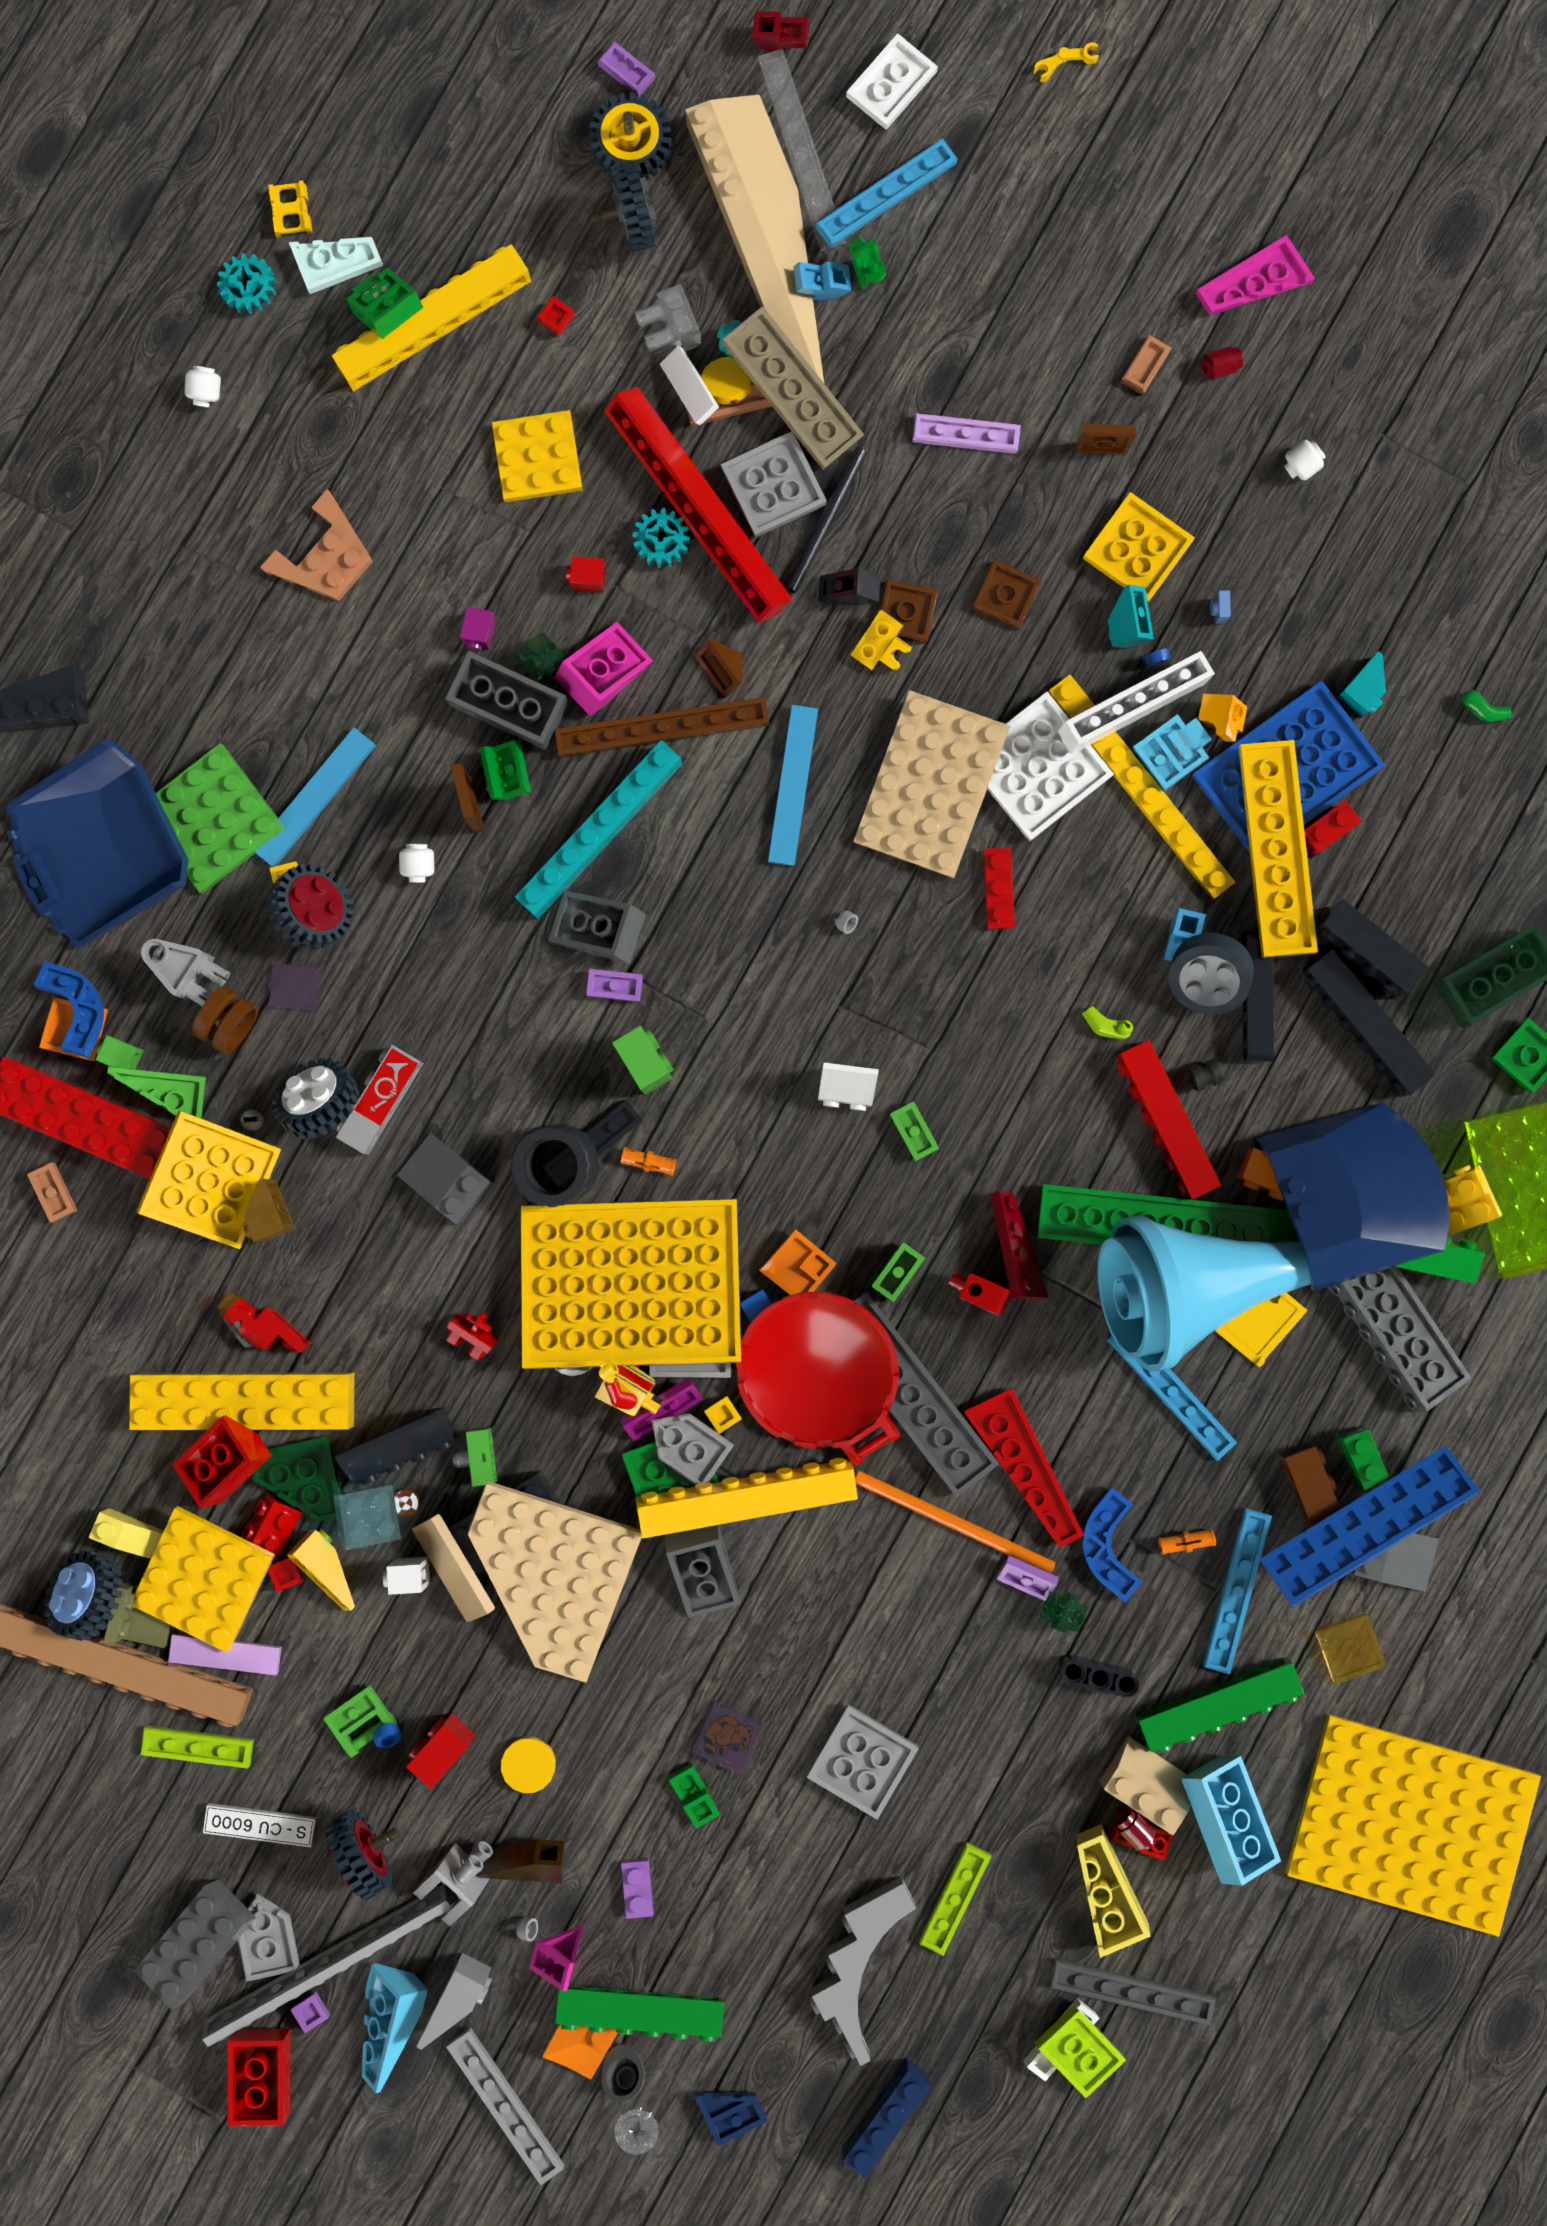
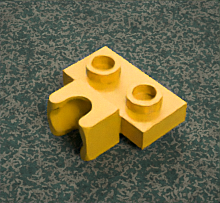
[851,610,912,671]

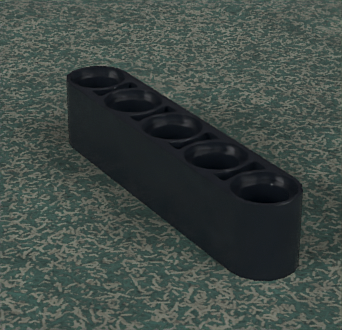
[1242,931,1275,1062]

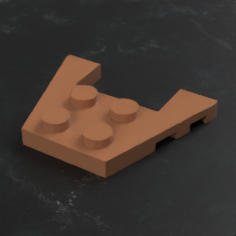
[260,490,373,601]

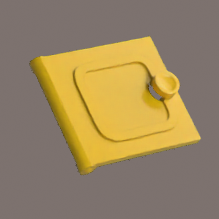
[1215,1293,1308,1367]

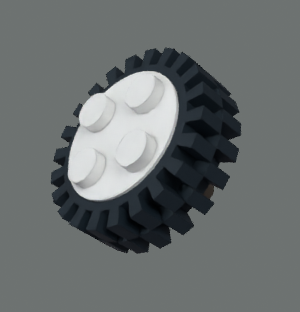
[271,1058,359,1139]

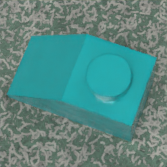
[1108,585,1154,649]
[1337,651,1386,718]

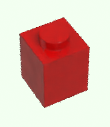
[566,556,606,593]

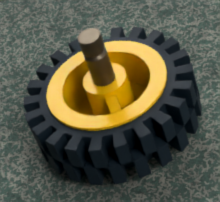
[589,92,672,181]

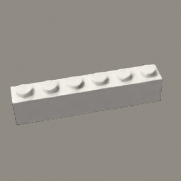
[1058,651,1215,754]

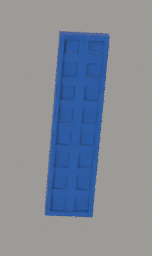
[1260,1446,1480,1608]

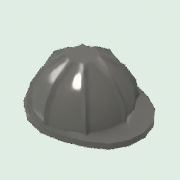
[601,2045,645,2102]

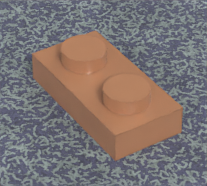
[27,1162,78,1223]

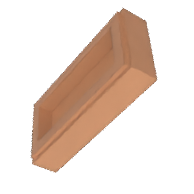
[1121,335,1171,395]

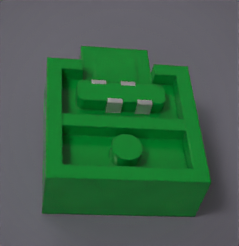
[346,267,423,339]

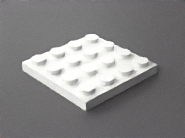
[987,692,1114,842]

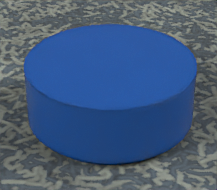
[1142,648,1171,667]
[372,1723,402,1748]

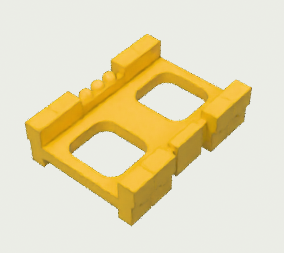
[268,180,313,238]

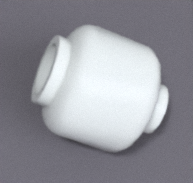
[184,366,221,407]
[1284,440,1326,480]
[399,844,434,882]

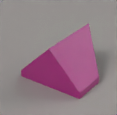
[529,1924,584,1991]

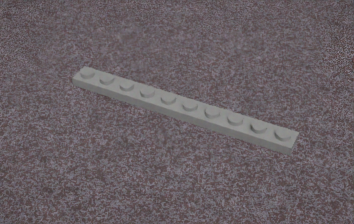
[202,1884,452,2047]

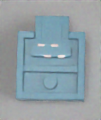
[1132,714,1212,792]

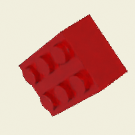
[228,2028,290,2126]

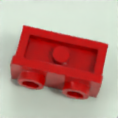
[242,1493,302,1561]

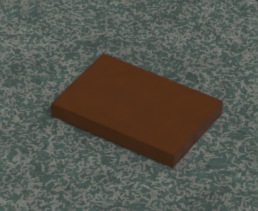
[451,763,484,833]

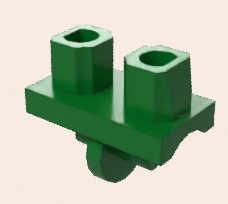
[848,237,886,290]

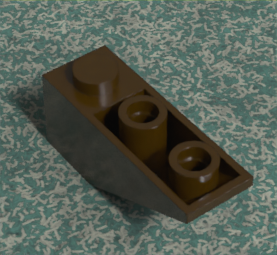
[480,1839,565,1883]

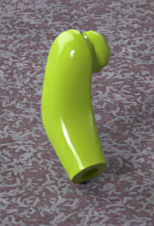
[1082,1006,1133,1039]

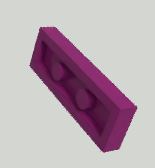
[619,1377,703,1441]

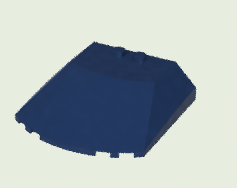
[7,740,189,948]
[1255,1103,1449,1291]

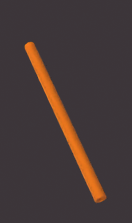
[855,1470,1055,1574]

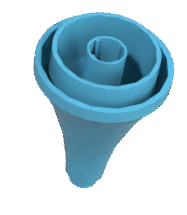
[1098,1216,1311,1372]

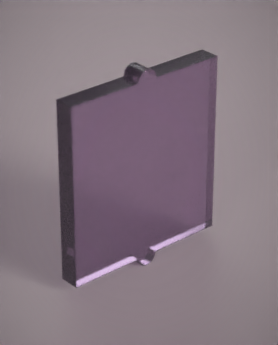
[268,963,321,1012]

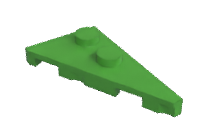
[107,1066,206,1118]

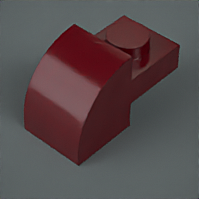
[752,11,810,54]

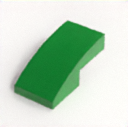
[668,1762,720,1829]

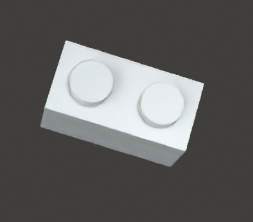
[383,1557,430,1595]

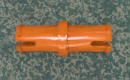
[621,1147,677,1176]
[1158,1529,1216,1555]

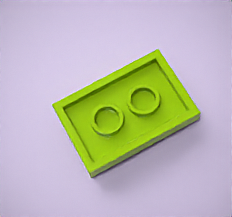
[1034,2005,1126,2098]

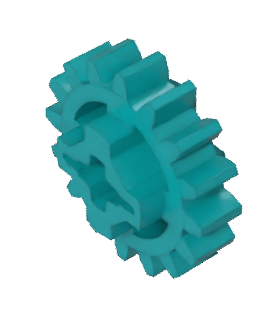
[217,253,277,314]
[632,508,690,568]

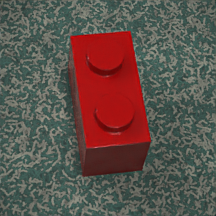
[1304,800,1362,858]

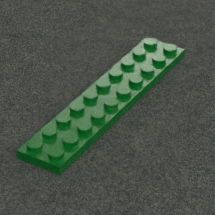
[1037,1184,1299,1245]

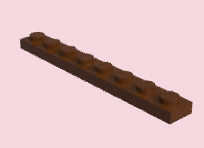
[555,697,769,757]

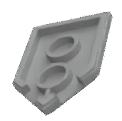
[652,1414,734,1485]
[238,1893,300,1982]

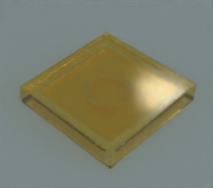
[1315,1613,1387,1684]

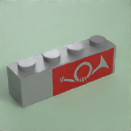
[336,1045,424,1155]

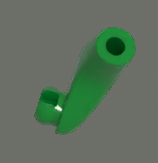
[1462,690,1511,722]

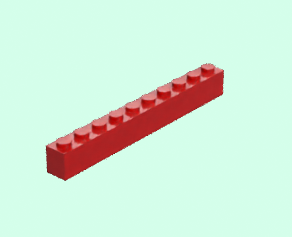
[604,387,792,623]

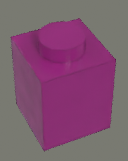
[460,606,496,651]

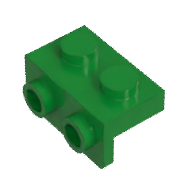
[480,740,531,801]

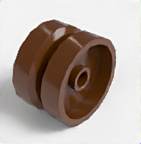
[192,985,259,1055]

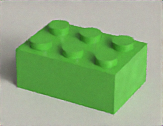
[612,1026,674,1095]

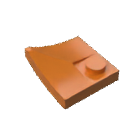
[39,998,108,1062]
[759,1229,837,1295]
[542,2024,617,2080]

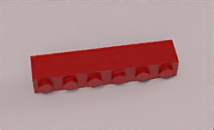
[1116,1040,1221,1200]

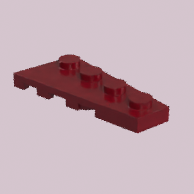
[990,1191,1049,1300]

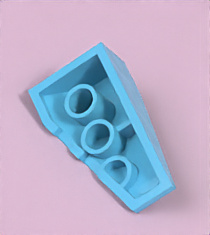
[362,1963,428,2093]

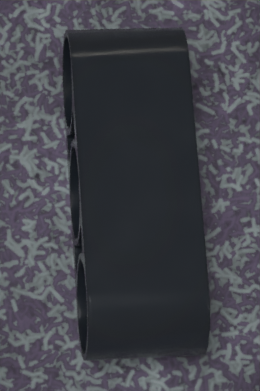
[1058,1655,1139,1697]

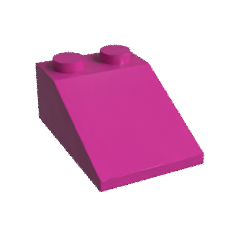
[554,622,653,717]

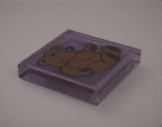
[692,1701,764,1775]

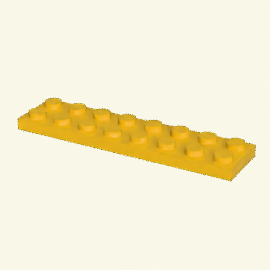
[1239,740,1318,958]

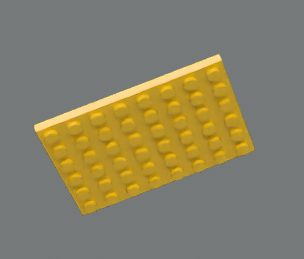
[521,1199,741,1369]
[1285,1714,1541,1936]

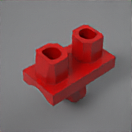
[446,1312,499,1360]

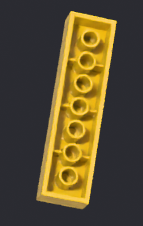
[129,1372,354,1430]

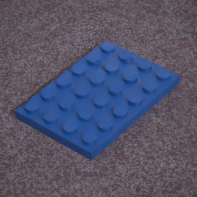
[1192,681,1386,853]

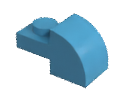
[793,261,852,301]
[1163,908,1206,961]

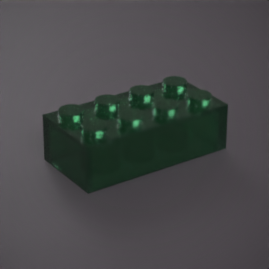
[1433,924,1547,1028]

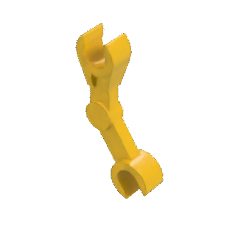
[1033,42,1099,82]

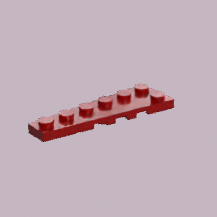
[964,1387,1084,1547]

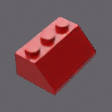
[172,1415,272,1509]

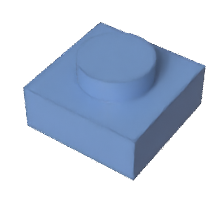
[1210,591,1231,624]

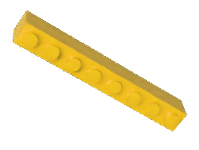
[332,244,531,392]
[635,1458,858,1539]

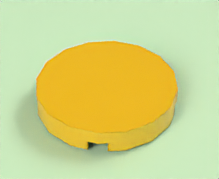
[701,357,754,404]
[501,1737,556,1793]

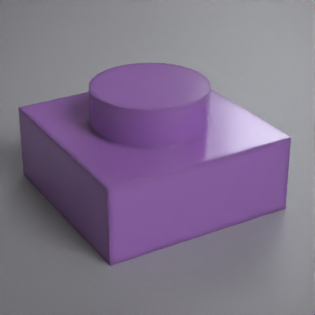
[291,1991,330,2033]

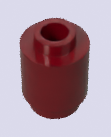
[1201,346,1243,380]
[1115,1808,1156,1851]

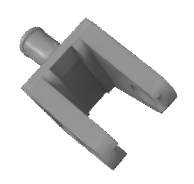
[141,939,230,1007]
[413,1841,493,1926]

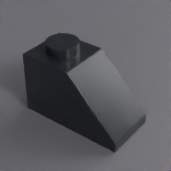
[818,567,880,606]

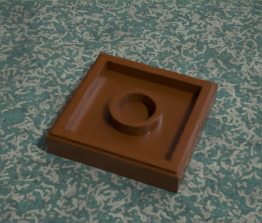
[1075,423,1136,454]
[971,559,1042,630]
[880,579,938,644]

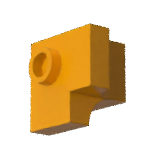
[1198,694,1247,742]

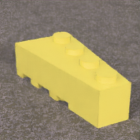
[1077,1824,1150,1958]

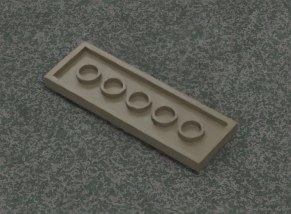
[721,306,864,470]

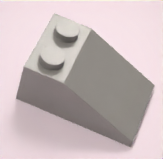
[417,1953,492,2050]

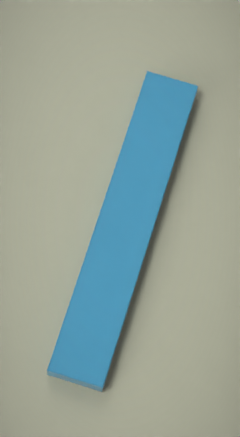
[815,138,958,248]
[768,705,818,867]
[255,728,376,867]
[1107,1335,1237,1461]
[1202,1508,1272,1674]

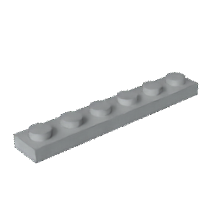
[446,2027,564,2185]

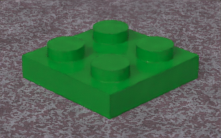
[1490,1017,1547,1094]

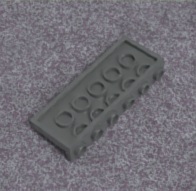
[1329,1267,1472,1412]

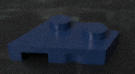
[695,2092,767,2146]

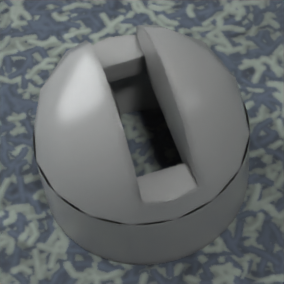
[834,910,858,934]
[240,1109,264,1131]
[515,1917,538,1941]

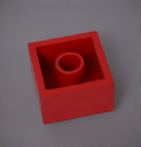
[406,1713,475,1790]

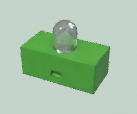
[452,1427,497,1487]

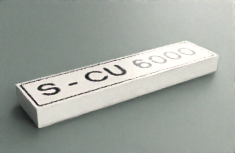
[203,1803,317,1847]

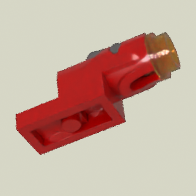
[217,1292,311,1353]

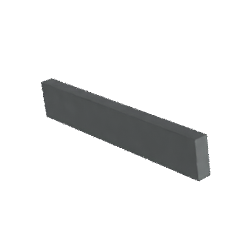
[1049,1958,1216,2025]

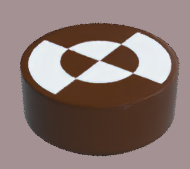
[392,1489,421,1517]

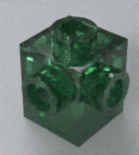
[516,633,565,681]
[1040,1591,1088,1633]

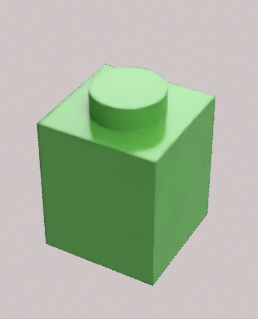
[96,1035,144,1069]

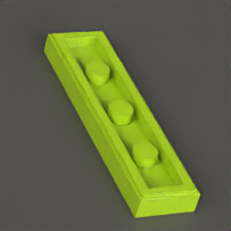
[140,1726,254,1768]
[918,1842,991,1956]

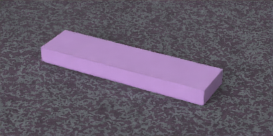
[912,413,1021,454]
[168,1633,282,1675]

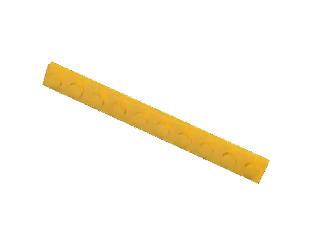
[1048,675,1235,900]

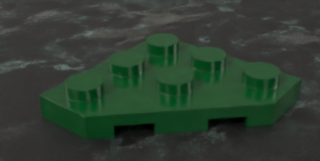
[252,1435,346,1522]

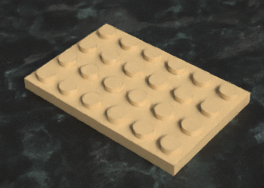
[854,690,1010,878]

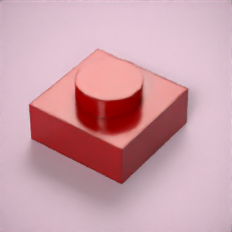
[538,296,575,336]
[268,1557,304,1592]

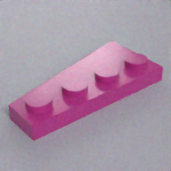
[1196,235,1315,315]

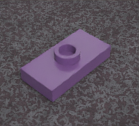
[598,41,655,98]

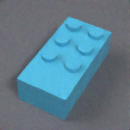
[1181,1756,1281,1886]

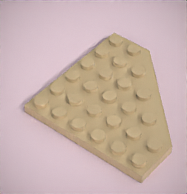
[468,1481,642,1682]

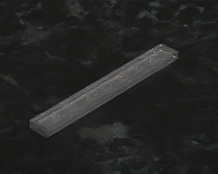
[758,49,847,255]

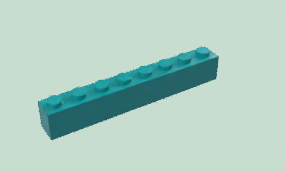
[515,740,682,919]

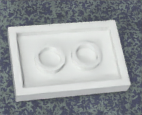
[846,33,938,130]

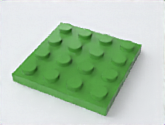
[156,743,286,894]

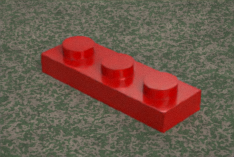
[983,848,1015,930]

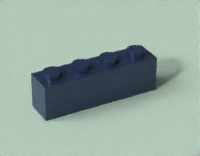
[842,2058,931,2178]

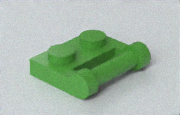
[323,1685,398,1758]

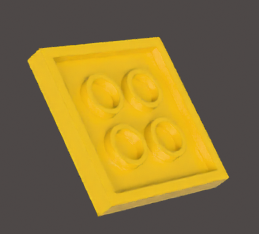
[492,410,583,503]
[1083,492,1195,603]

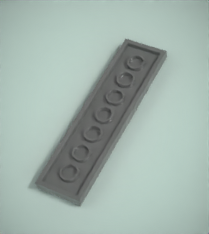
[854,1292,999,1497]

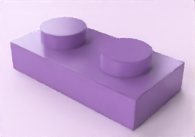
[586,969,643,1002]
[997,1556,1059,1602]
[621,1858,654,1919]

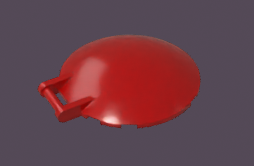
[736,1292,901,1466]

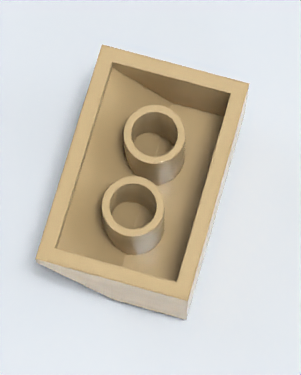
[1099,1735,1191,1835]

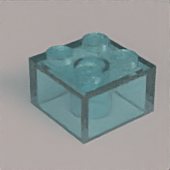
[333,1483,401,1550]

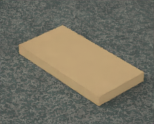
[412,1514,495,1622]

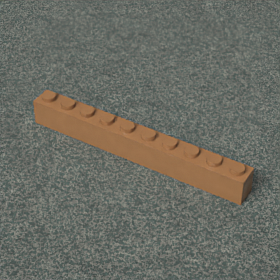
[0,1603,253,1727]

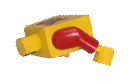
[595,1359,664,1416]

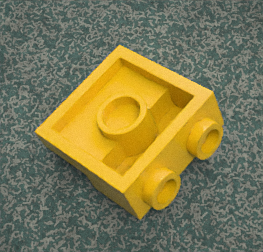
[1442,1165,1502,1236]

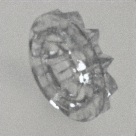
[615,2108,659,2155]

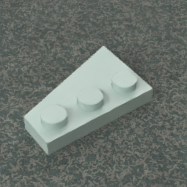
[289,237,383,294]

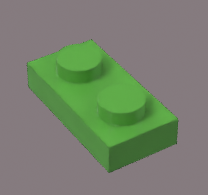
[890,1101,939,1161]

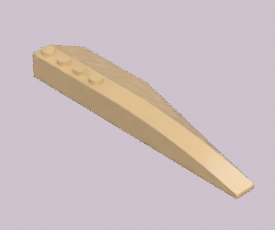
[685,95,824,383]

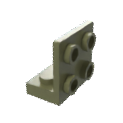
[104,1582,171,1648]

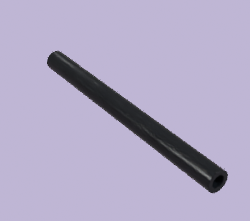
[785,447,867,594]

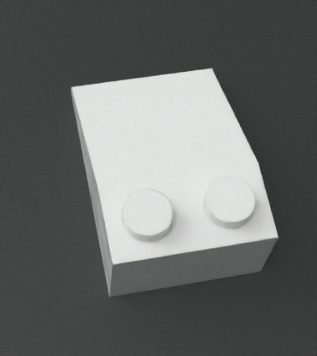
[818,1063,879,1111]

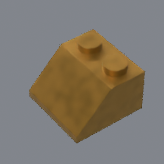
[243,1179,295,1242]

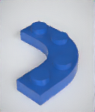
[34,961,104,1059]
[1082,1486,1142,1603]

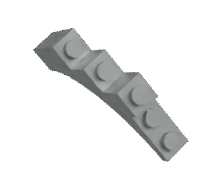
[809,1876,916,2066]

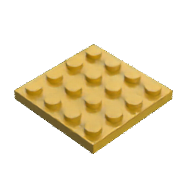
[136,1110,281,1249]
[133,1506,275,1653]

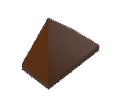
[694,639,743,698]

